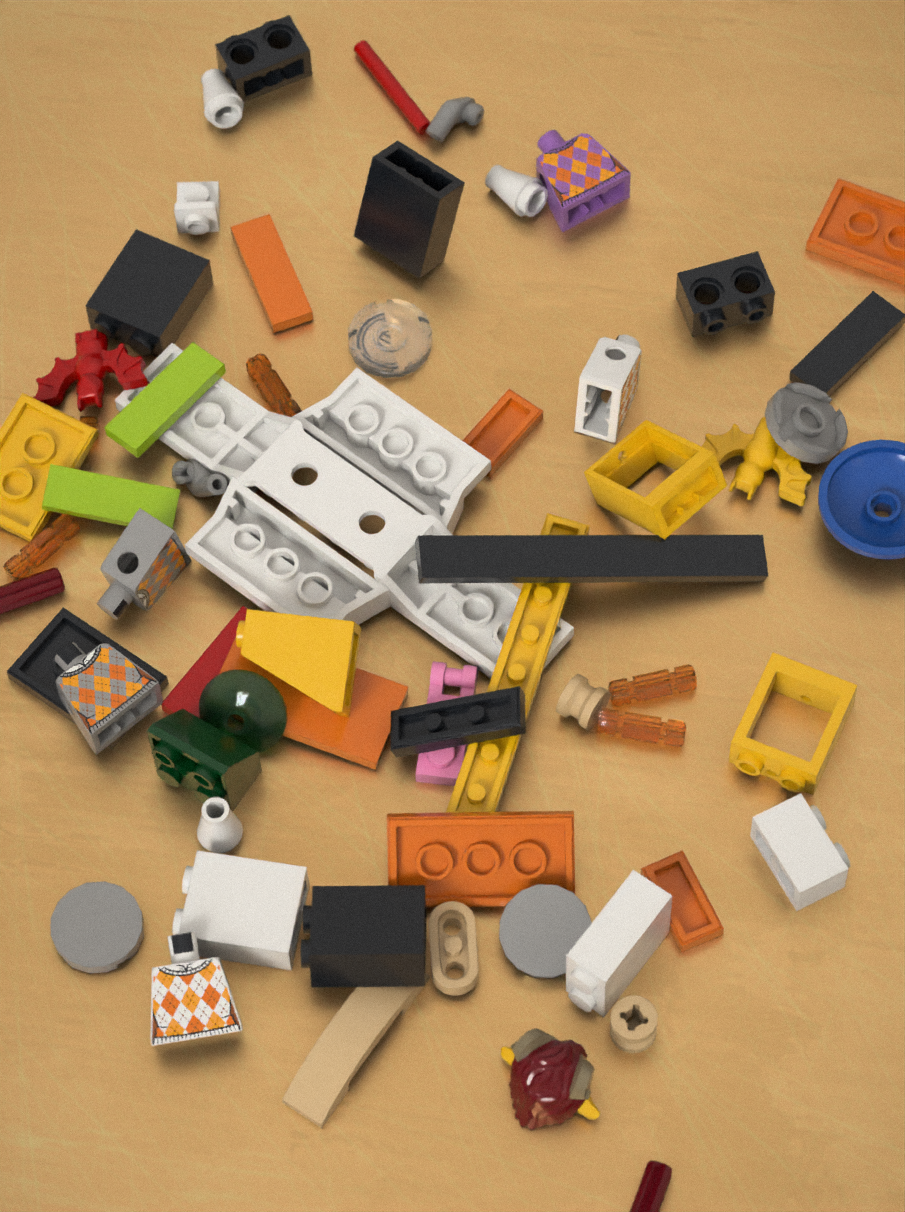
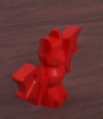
[33,329,150,412]

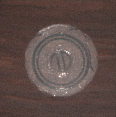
[348,299,432,378]

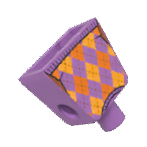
[536,130,631,232]

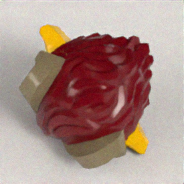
[501,1028,600,1130]

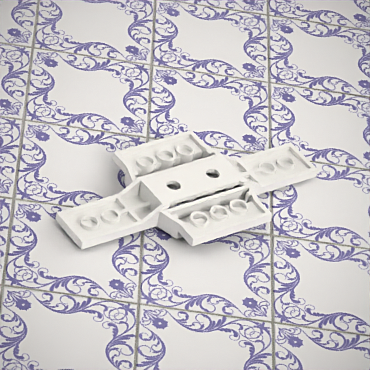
[115,343,574,679]

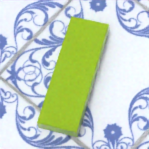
[104,342,226,458]
[42,464,180,529]

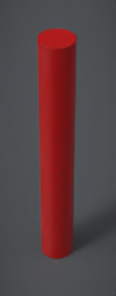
[354,40,431,135]

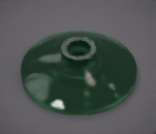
[199,670,288,753]

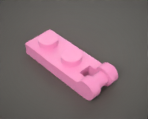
[415,661,478,786]

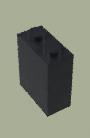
[354,141,465,279]
[85,229,213,357]
[301,885,427,988]

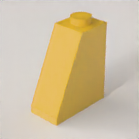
[236,609,361,717]

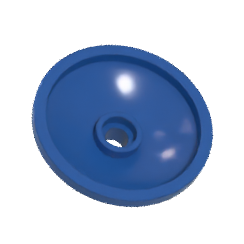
[818,440,905,560]

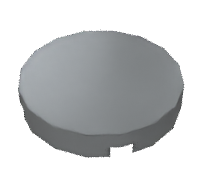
[765,382,848,464]
[51,881,144,973]
[499,884,592,978]

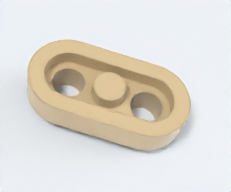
[428,901,479,996]

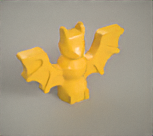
[701,417,812,506]

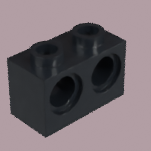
[215,15,312,102]
[676,251,775,337]

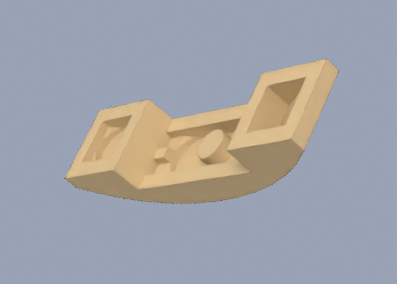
[282,973,430,1128]

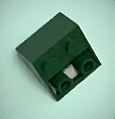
[147,709,262,812]

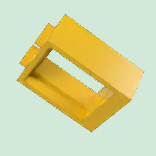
[584,420,727,539]
[729,652,857,795]

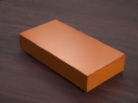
[462,389,543,478]
[641,850,724,953]

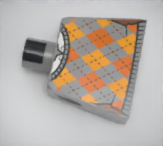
[96,508,192,620]
[55,642,163,755]

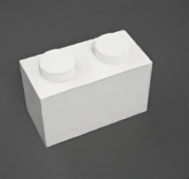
[750,793,850,911]

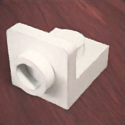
[174,181,220,235]

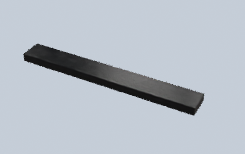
[415,535,769,584]

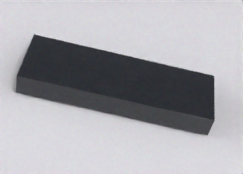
[789,291,905,396]
[391,686,526,758]

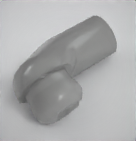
[426,97,484,142]
[172,459,227,497]

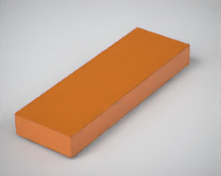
[230,214,314,333]

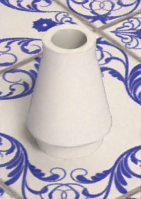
[201,69,244,128]
[485,165,548,217]
[197,797,243,853]

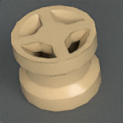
[556,674,611,730]
[610,995,658,1053]

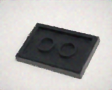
[7,607,169,749]

